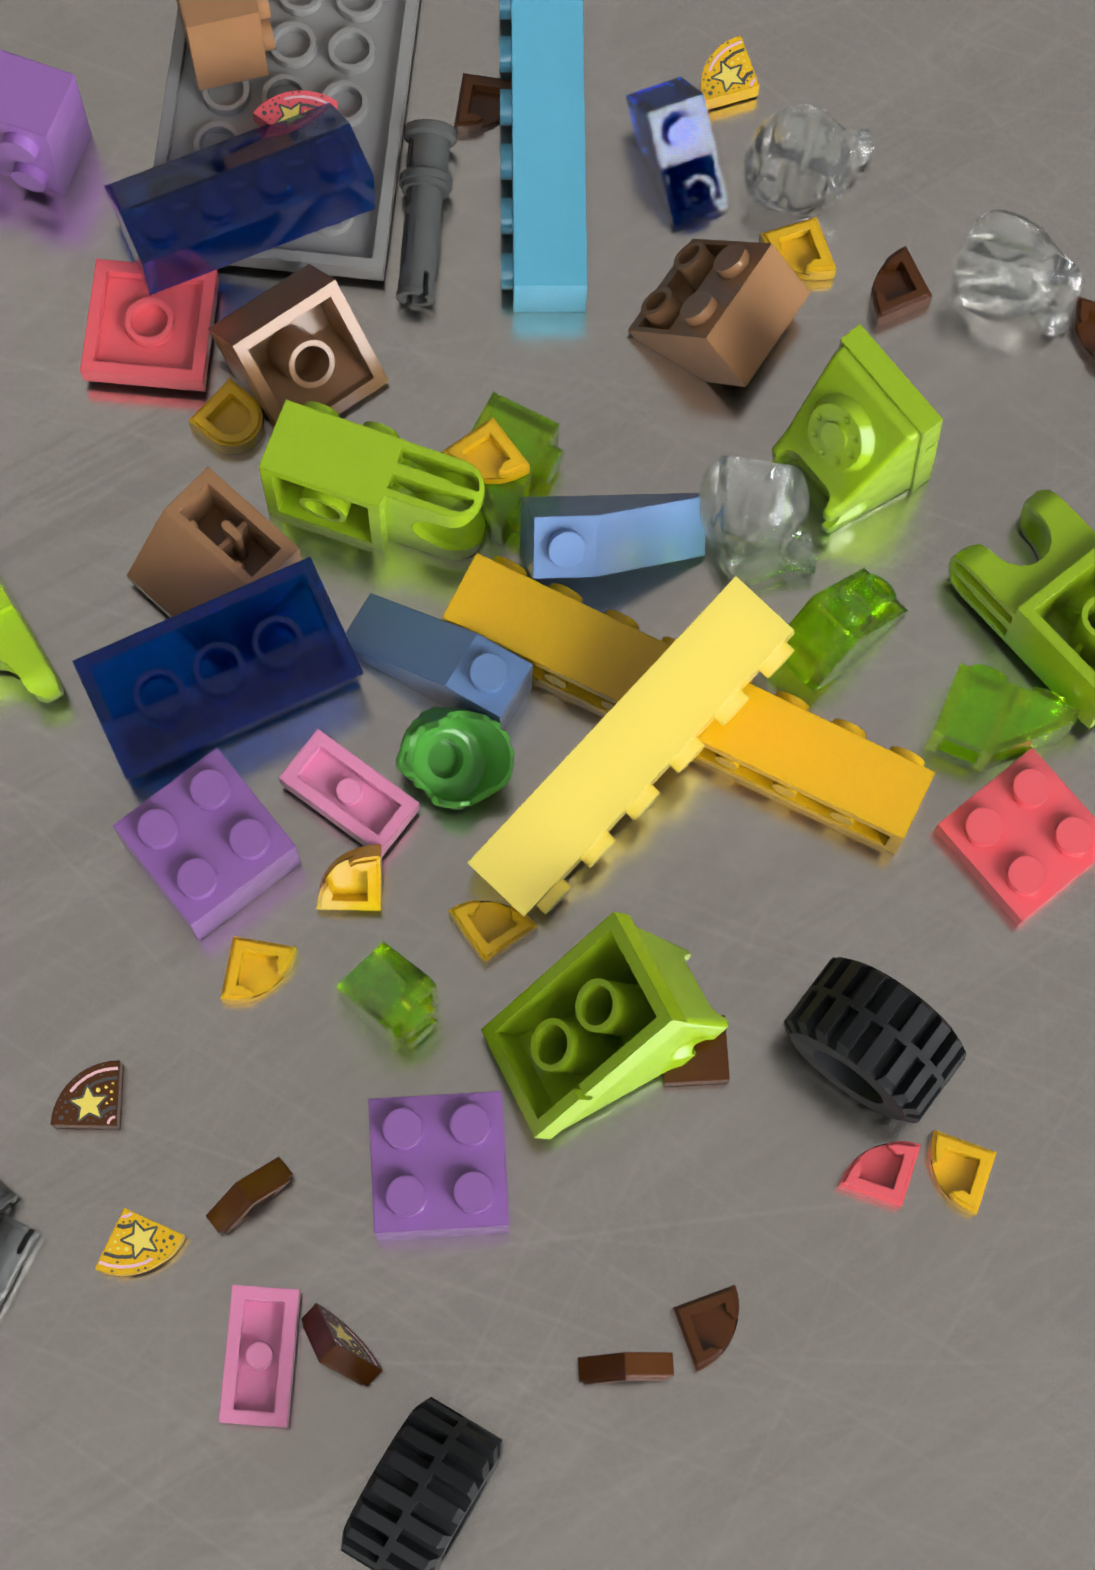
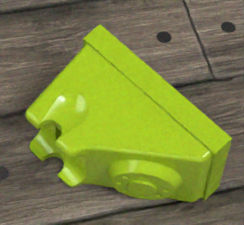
[772,324,943,533]
[481,911,728,1139]

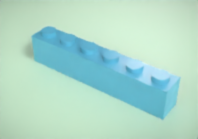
[499,0,587,312]

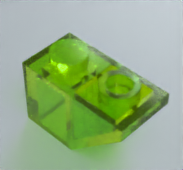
[471,392,564,549]
[784,568,908,692]
[924,663,1080,771]
[336,941,439,1053]

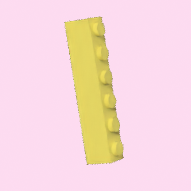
[467,576,795,917]

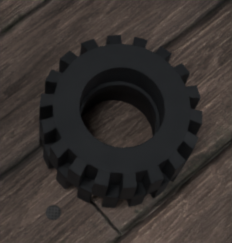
[784,957,966,1123]
[341,1397,503,1570]

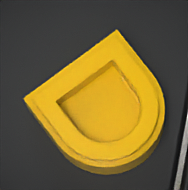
[188,378,264,455]

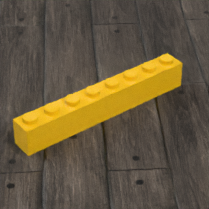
[442,553,936,854]

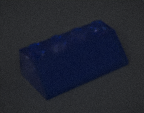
[104,103,376,295]
[72,557,364,784]

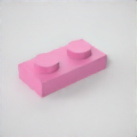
[279,729,420,857]
[218,1285,301,1428]

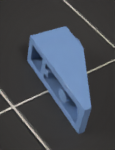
[520,493,707,579]
[338,593,533,730]

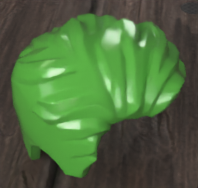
[395,707,514,810]

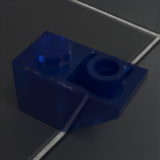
[626,77,729,226]

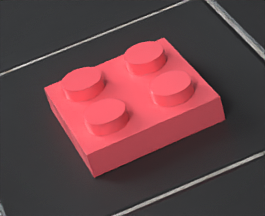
[80,259,220,392]
[934,747,1095,926]

